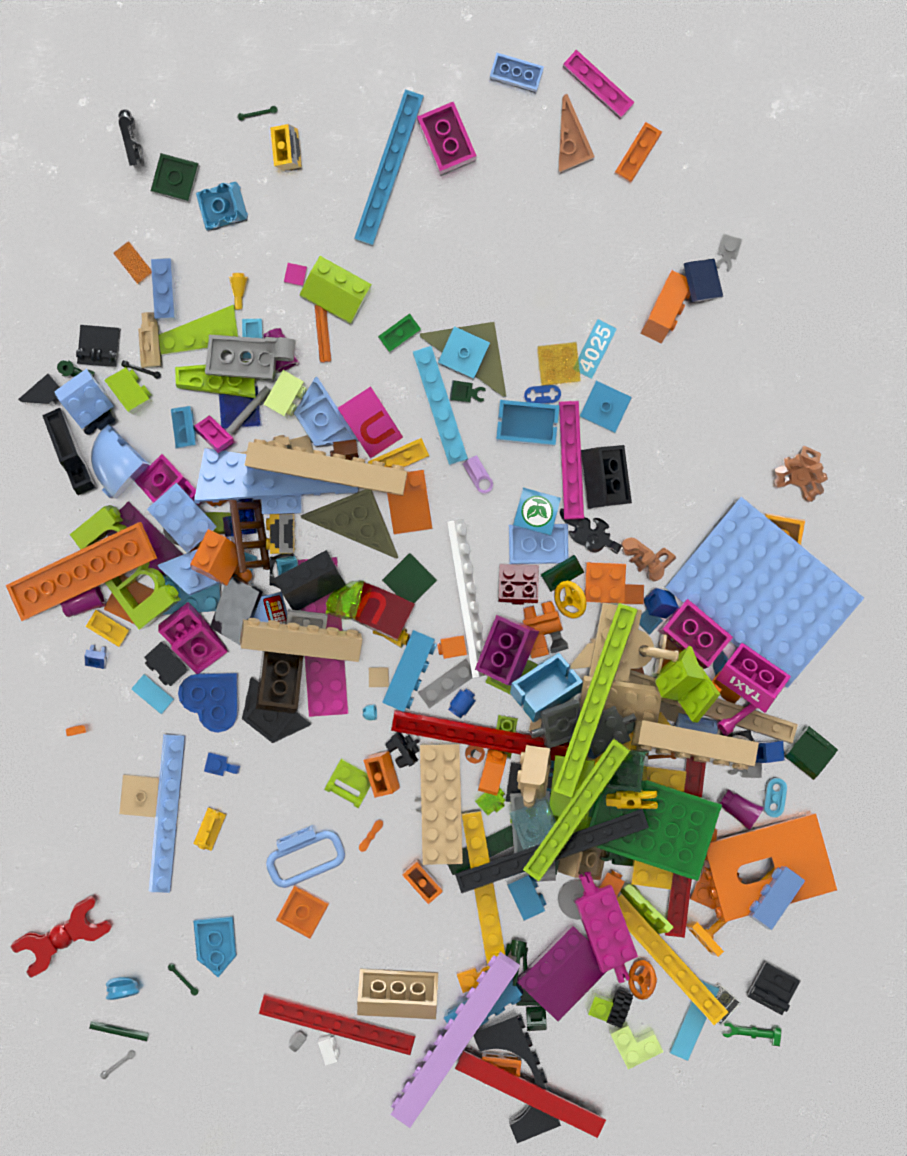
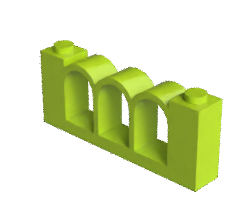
[69,505,181,630]

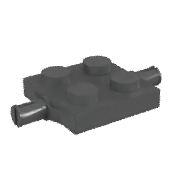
[530,699,581,748]
[590,706,637,756]

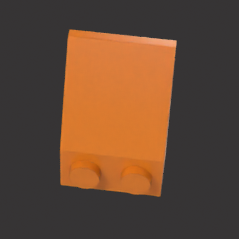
[387,470,433,534]

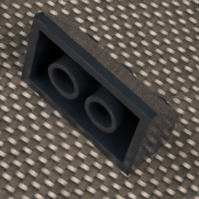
[581,445,632,509]
[274,550,346,610]

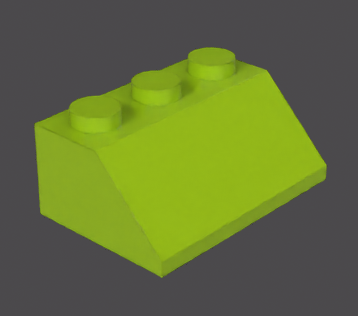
[299,256,372,324]

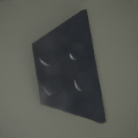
[242,677,312,743]

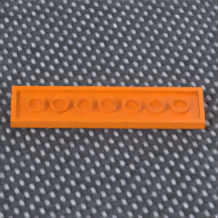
[6,522,157,621]

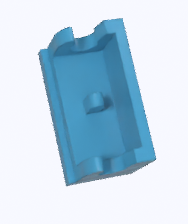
[171,406,198,449]

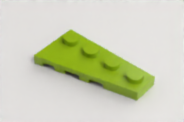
[158,304,238,355]
[175,361,256,398]

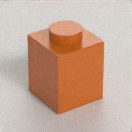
[437,635,467,659]
[598,870,625,898]

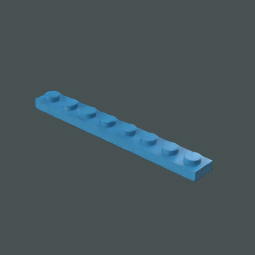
[354,89,424,246]

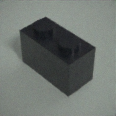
[144,641,190,686]

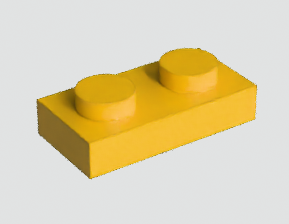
[85,610,130,647]

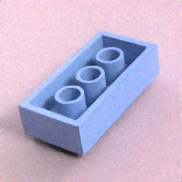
[490,53,544,92]

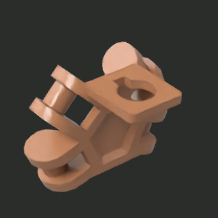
[775,446,828,502]
[622,537,676,582]

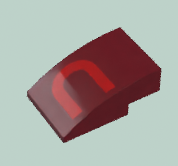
[345,582,416,641]

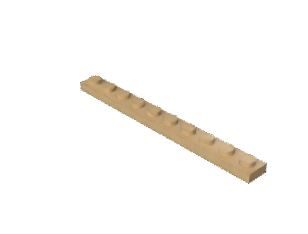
[628,670,798,744]

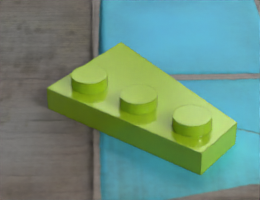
[620,883,673,934]

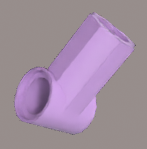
[462,455,494,494]

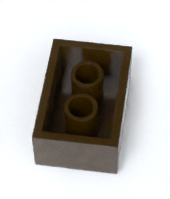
[256,651,304,714]

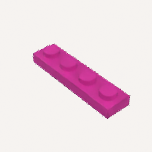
[563,49,635,118]

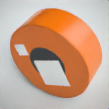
[465,745,485,764]

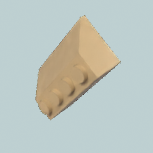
[357,969,438,1019]

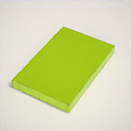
[548,755,595,821]

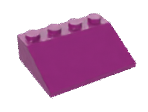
[517,924,606,1022]

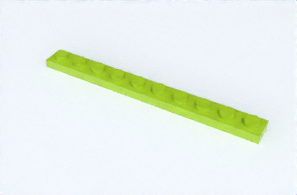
[553,603,638,798]

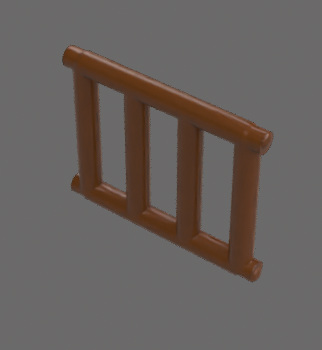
[229,499,270,573]

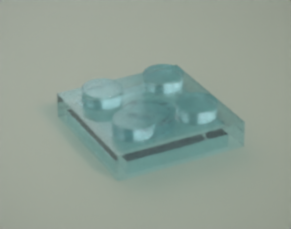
[509,799,556,850]

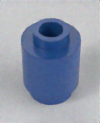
[448,688,476,719]

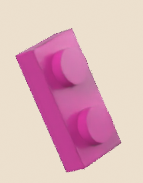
[194,415,234,453]

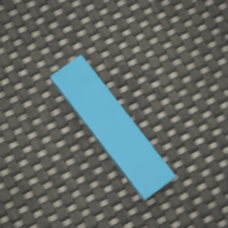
[670,980,719,1061]

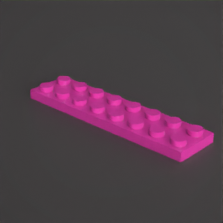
[298,557,348,717]

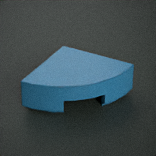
[713,650,729,675]

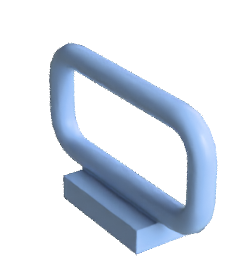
[266,825,345,888]

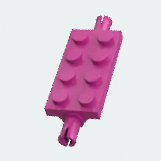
[575,872,638,983]

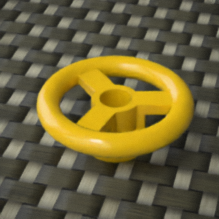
[554,581,587,619]

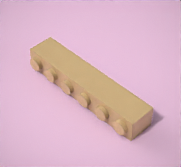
[240,618,363,662]

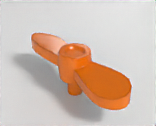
[359,820,383,852]

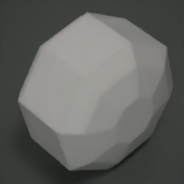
[288,1032,307,1052]

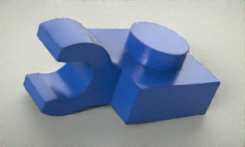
[204,752,240,776]

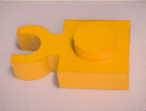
[456,966,488,993]

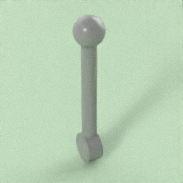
[100,1051,135,1079]

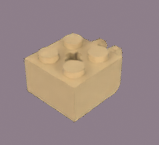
[517,745,551,809]

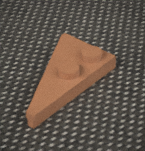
[559,94,595,173]

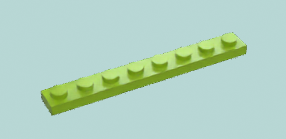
[523,739,631,881]

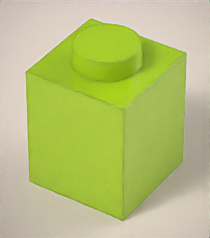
[587,993,613,1022]

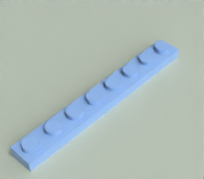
[149,734,185,893]

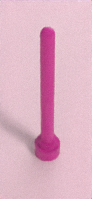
[717,687,785,736]

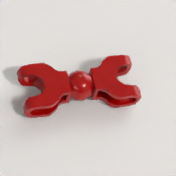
[10,896,112,978]

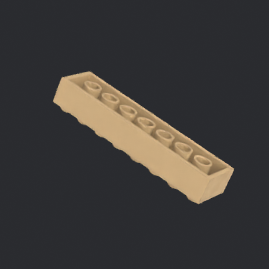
[244,439,408,496]

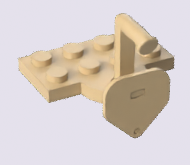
[588,603,679,683]

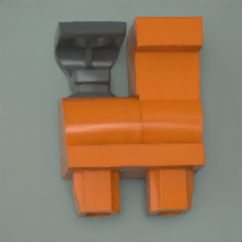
[523,601,569,659]

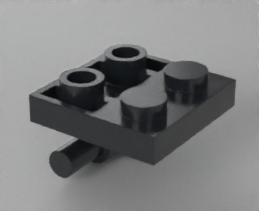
[747,961,801,1015]

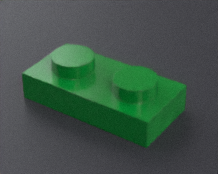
[378,313,421,353]

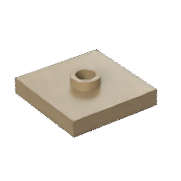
[119,774,159,817]

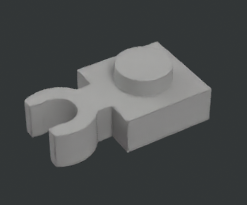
[717,234,742,271]
[727,763,762,778]

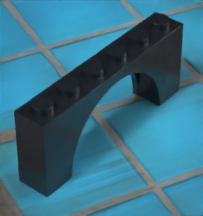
[473,1013,561,1144]

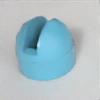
[362,704,377,721]

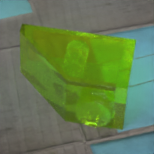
[326,580,364,620]

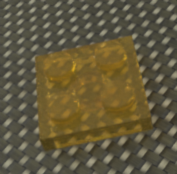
[537,342,581,386]

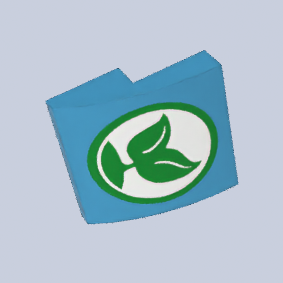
[513,487,561,535]

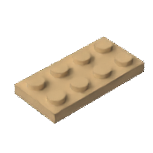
[580,676,662,723]

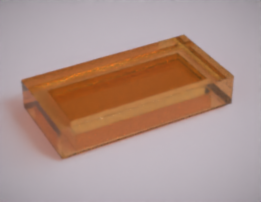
[113,241,152,285]

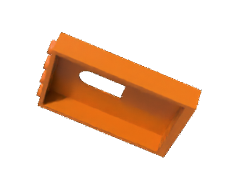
[704,813,837,922]

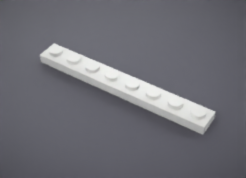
[447,520,485,678]

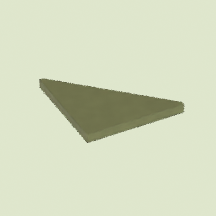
[420,322,506,397]
[300,489,399,559]

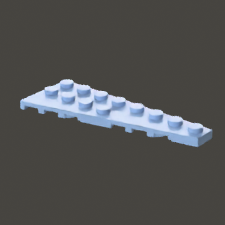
[194,448,358,504]

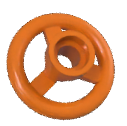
[628,960,657,1000]

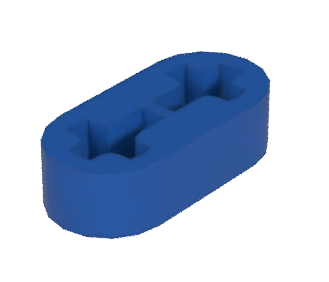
[524,385,561,404]

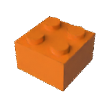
[584,562,626,604]

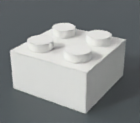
[318,1034,340,1066]

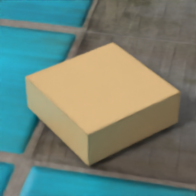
[369,667,389,687]

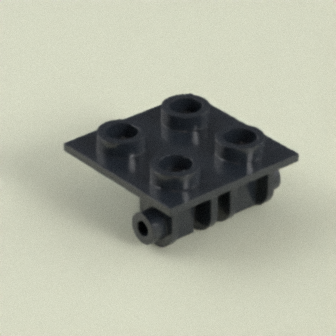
[76,325,120,367]

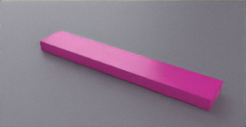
[559,401,584,520]

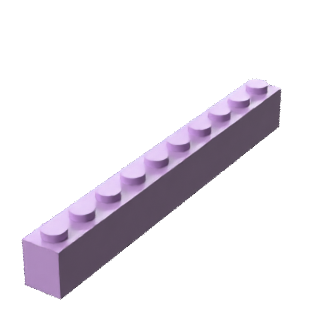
[390,952,520,1128]

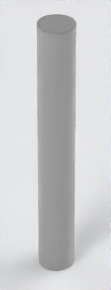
[227,385,271,435]

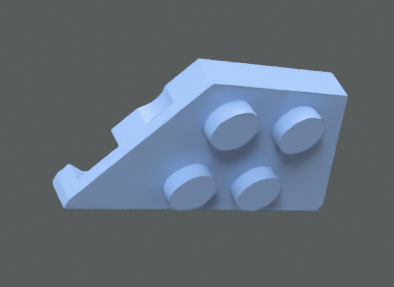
[294,377,358,447]
[158,537,231,595]

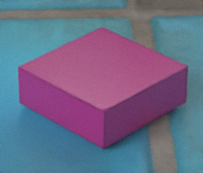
[284,263,307,286]

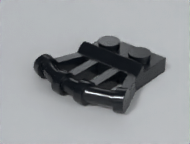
[118,109,143,166]

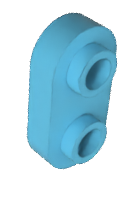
[764,778,787,817]

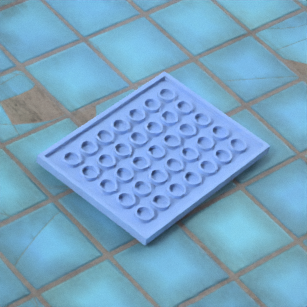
[665,496,864,688]

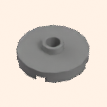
[558,880,584,920]

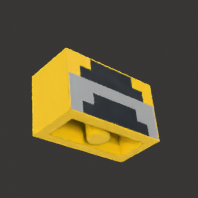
[270,124,302,171]
[266,514,295,554]

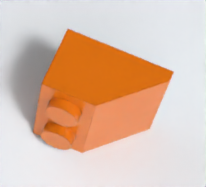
[190,529,245,586]

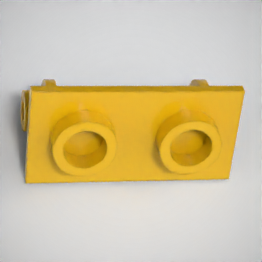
[193,807,226,851]

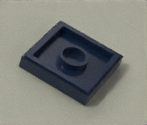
[683,258,724,302]

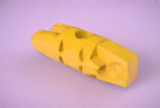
[606,791,658,809]

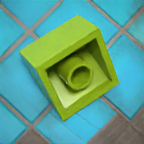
[104,368,152,414]
[655,646,704,701]

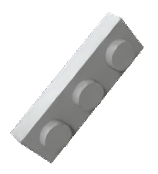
[418,659,473,709]

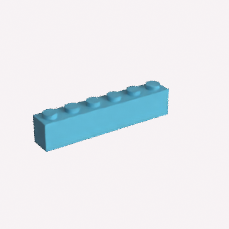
[413,346,468,466]

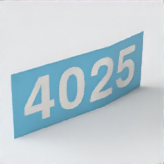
[573,319,617,379]

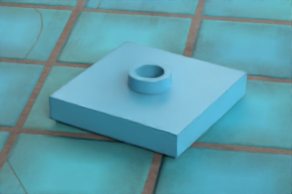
[438,326,490,379]

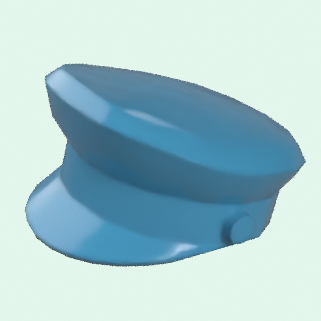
[106,977,140,1000]

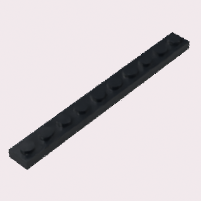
[455,809,649,894]

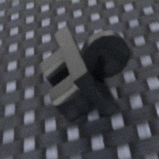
[385,732,420,768]

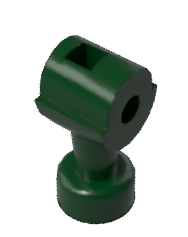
[57,360,95,378]

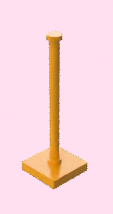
[686,867,775,957]

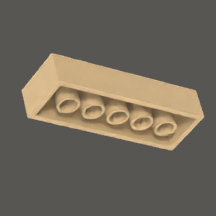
[631,720,759,770]
[420,744,463,865]

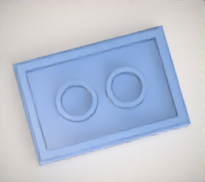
[509,524,569,564]

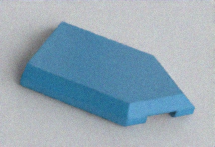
[193,917,236,977]

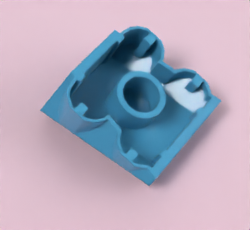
[196,181,248,230]

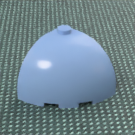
[91,424,150,499]

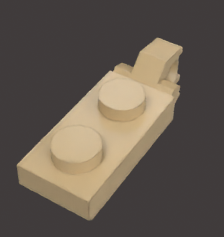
[138,312,161,368]

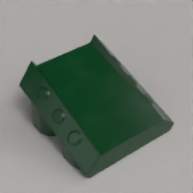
[784,726,838,780]

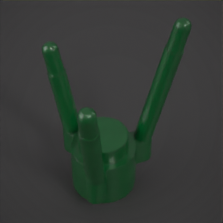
[505,940,528,986]

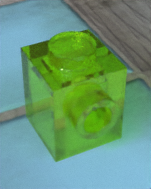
[475,787,506,816]

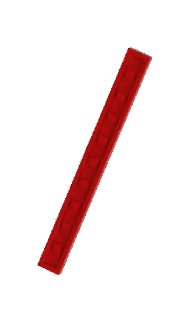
[391,711,588,761]
[665,757,706,938]

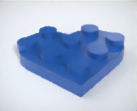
[178,673,238,733]

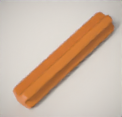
[314,305,331,362]

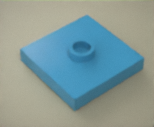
[579,381,632,433]

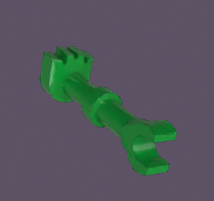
[723,1022,782,1047]

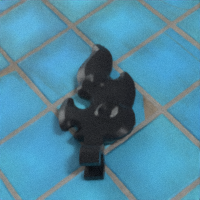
[560,508,622,554]

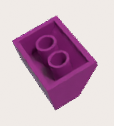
[475,615,539,686]

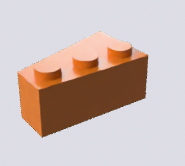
[640,270,691,344]

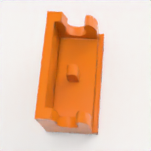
[481,1053,522,1077]

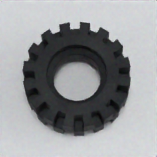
[606,989,633,1028]

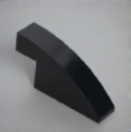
[42,408,96,496]

